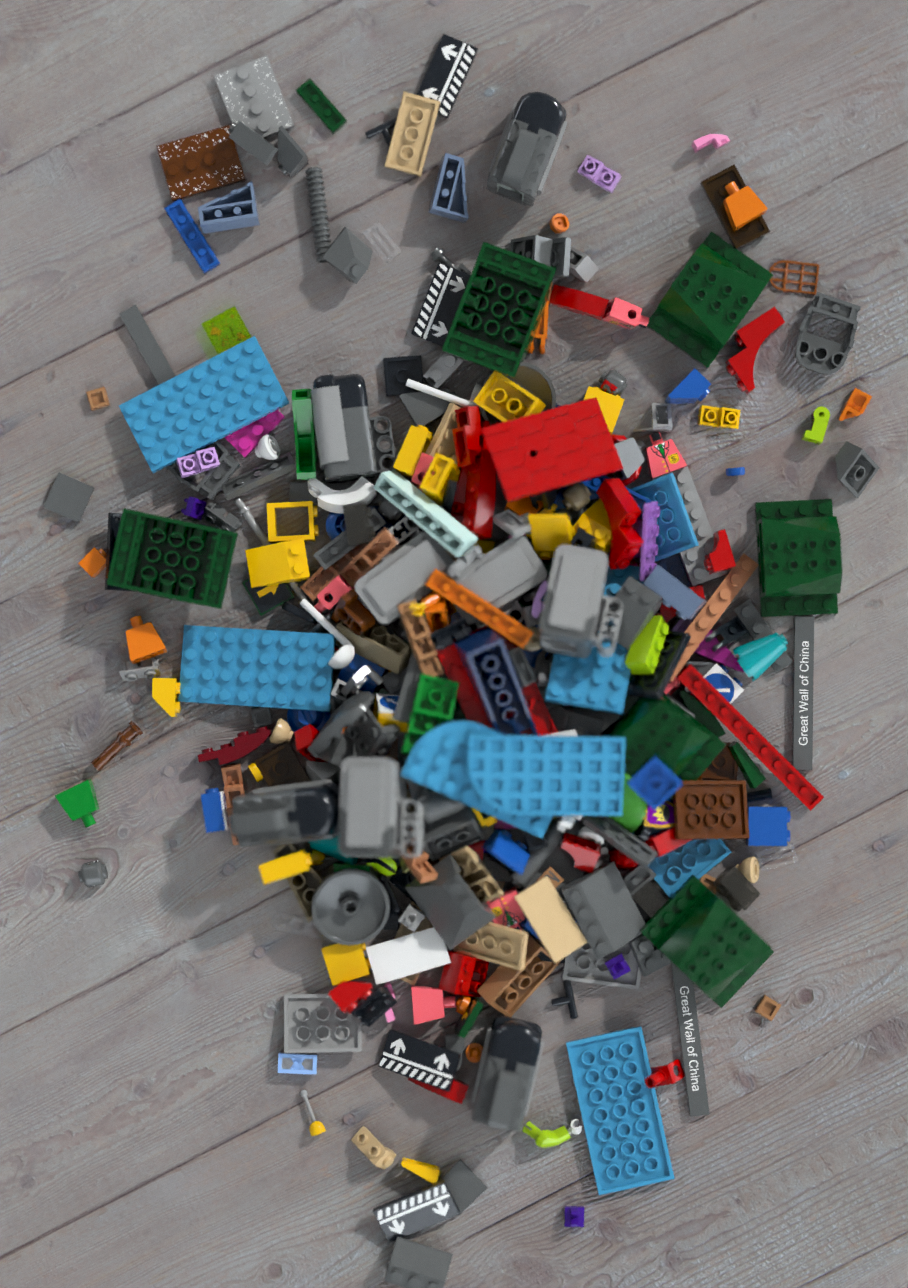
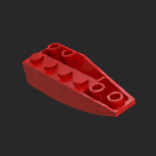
[451,421,496,540]

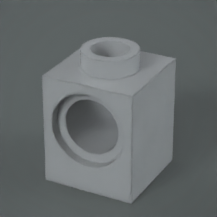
[398,904,425,932]

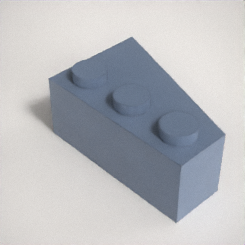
[428,153,468,223]
[198,181,260,234]
[643,565,707,620]

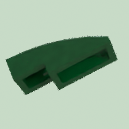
[678,691,726,737]

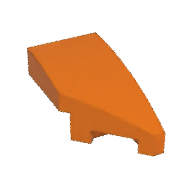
[838,388,872,421]

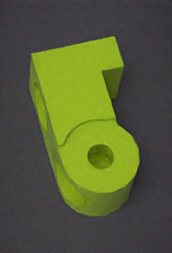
[801,406,830,445]

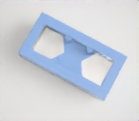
[278,1053,318,1075]

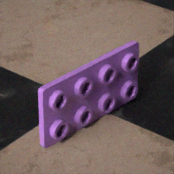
[633,501,660,582]

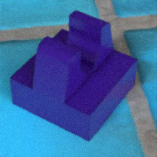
[181,496,207,521]
[604,953,631,980]
[564,1206,584,1227]

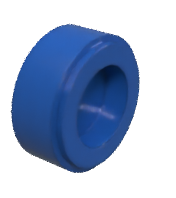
[726,467,745,476]

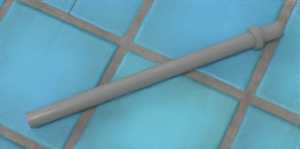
[234,498,310,603]

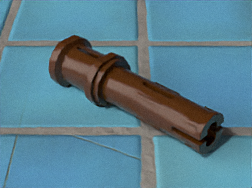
[91,721,143,771]

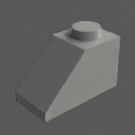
[569,246,599,283]

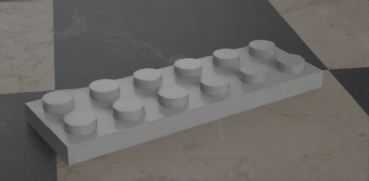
[651,466,728,587]

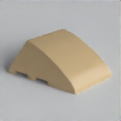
[439,846,504,904]

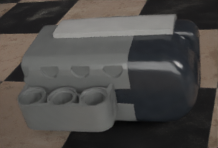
[487,92,568,206]
[310,374,396,483]
[228,779,341,847]
[471,1015,544,1132]

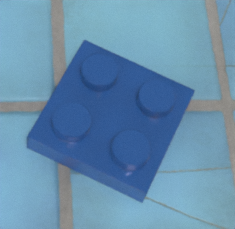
[627,755,683,811]

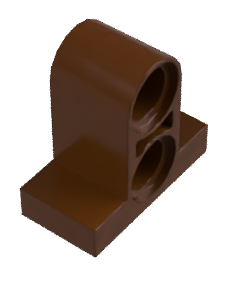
[331,588,375,635]

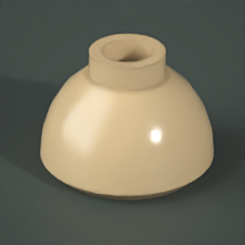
[270,718,294,744]
[736,856,759,883]

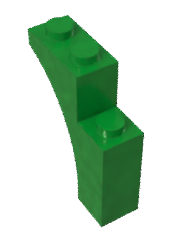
[292,389,317,480]

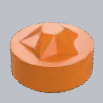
[549,213,569,234]
[456,995,471,1015]
[465,1043,483,1063]

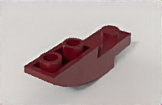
[198,726,273,765]

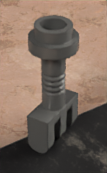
[431,247,471,275]

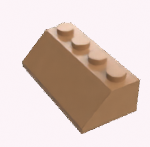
[477,934,561,1017]

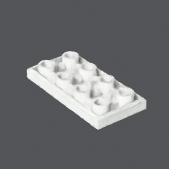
[366,927,451,985]

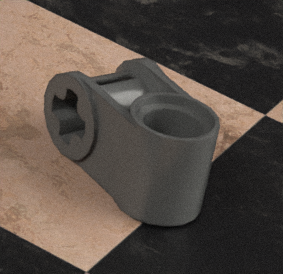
[444,1033,465,1071]

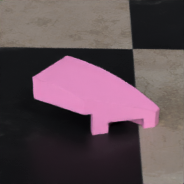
[692,134,730,152]
[384,982,396,1022]

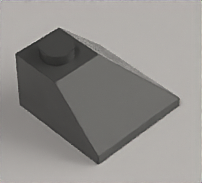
[278,125,309,178]
[321,227,373,284]
[835,441,880,498]
[417,788,464,823]

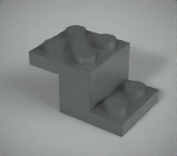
[510,235,571,279]

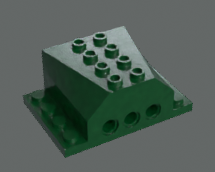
[647,231,774,369]
[442,242,556,378]
[755,499,842,617]
[107,508,238,609]
[601,674,726,800]
[640,874,774,1008]

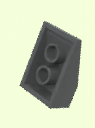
[598,576,662,650]

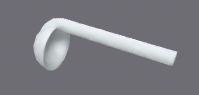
[406,379,481,408]
[300,599,355,669]

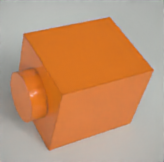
[78,547,106,578]

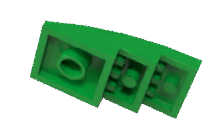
[402,674,459,755]

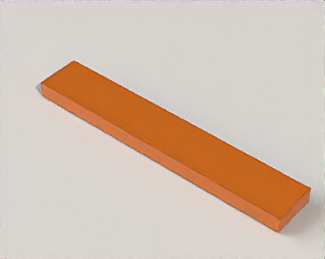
[425,568,534,649]

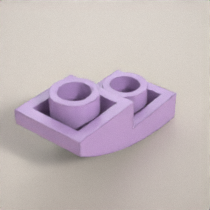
[578,155,621,193]
[176,447,220,478]

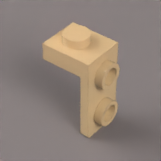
[351,1126,397,1170]

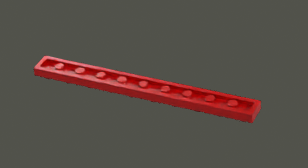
[676,663,824,811]

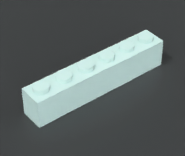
[374,469,478,557]

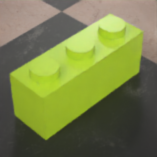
[625,616,669,674]

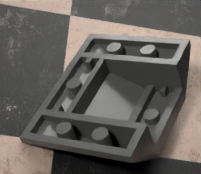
[405,854,497,950]

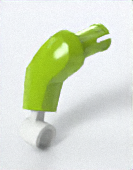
[522,1119,582,1148]

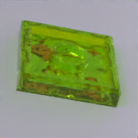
[202,306,251,354]

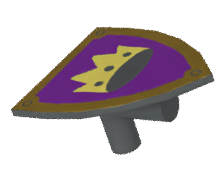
[644,800,674,829]

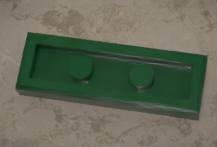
[296,78,347,134]

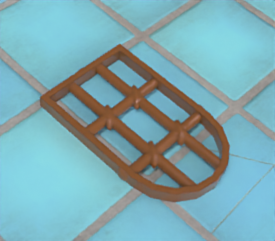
[769,260,820,295]

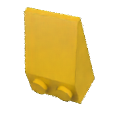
[473,371,546,422]
[573,499,611,555]
[528,514,577,560]
[245,539,310,588]

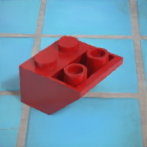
[439,951,489,997]
[328,981,374,1014]

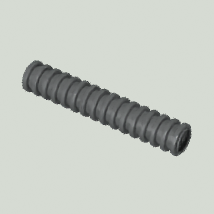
[305,167,331,263]

